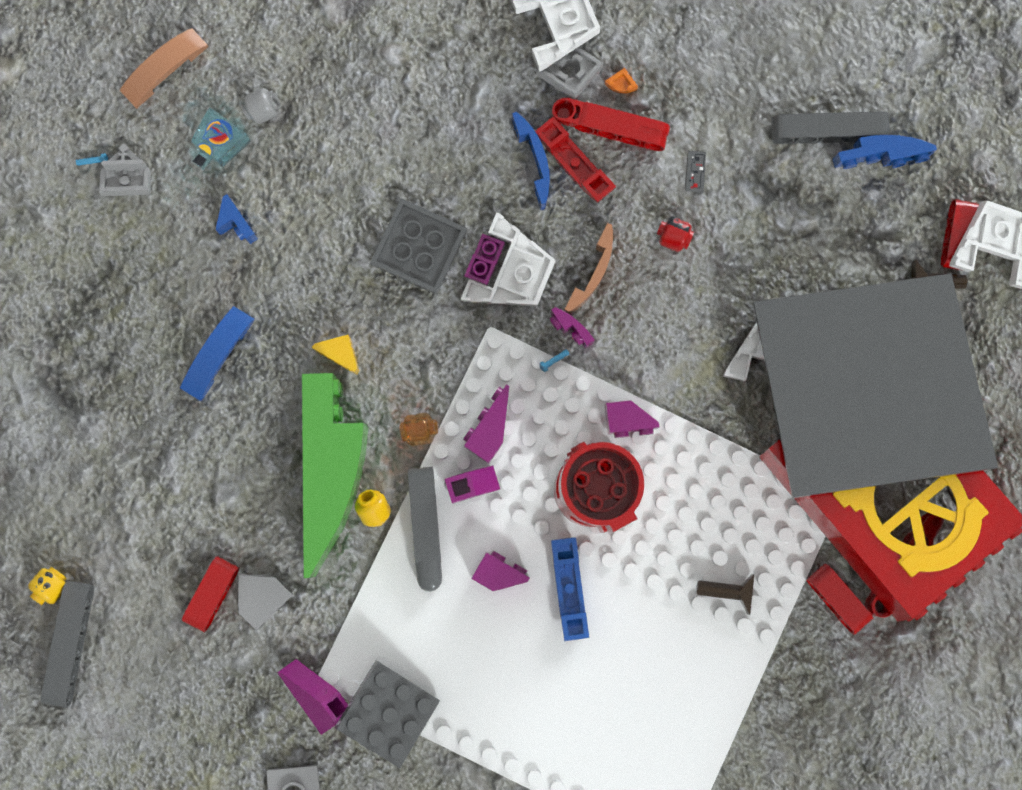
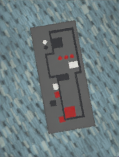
[686,150,706,193]

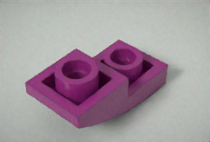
[464,233,505,285]
[549,307,595,349]

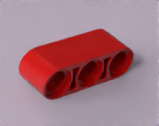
[940,199,979,271]
[182,556,239,633]
[806,563,874,635]

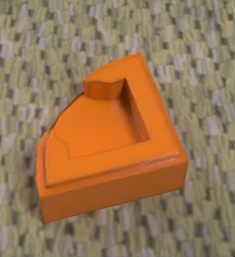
[604,68,638,93]

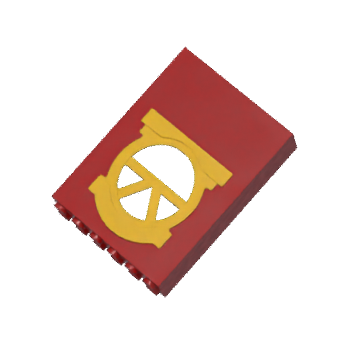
[759,440,1022,622]

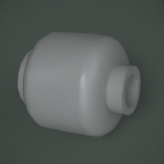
[242,88,281,124]

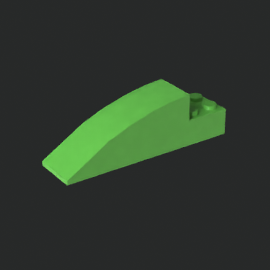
[302,373,368,578]

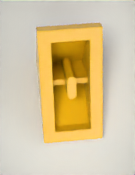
[312,335,359,375]

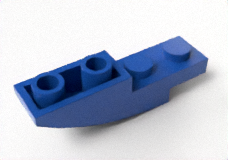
[832,135,937,169]

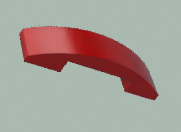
[535,116,616,203]

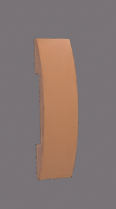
[120,28,209,109]
[564,223,613,314]

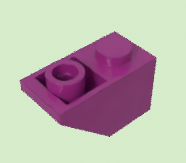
[604,400,660,438]
[445,466,500,504]
[471,551,530,591]

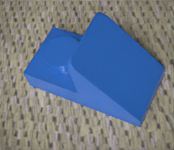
[216,194,258,244]

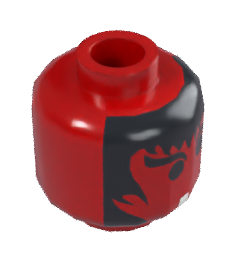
[656,216,694,252]

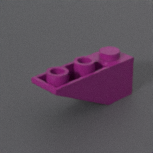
[463,384,510,464]
[277,659,348,735]

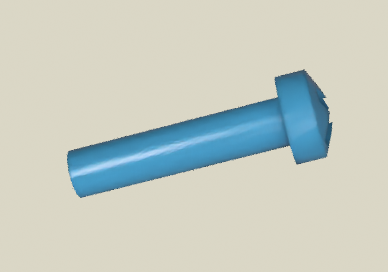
[76,153,108,166]
[539,349,569,372]

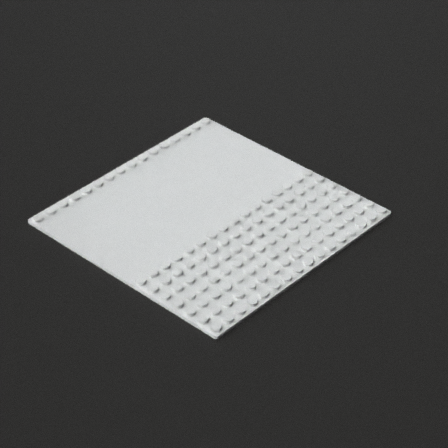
[318,327,825,790]

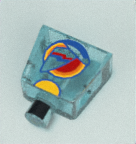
[191,107,251,170]

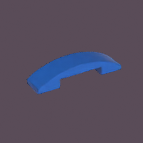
[512,112,550,210]
[180,306,255,401]
[551,537,589,641]

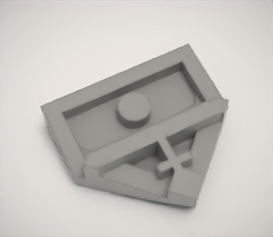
[99,143,151,196]
[237,573,293,630]

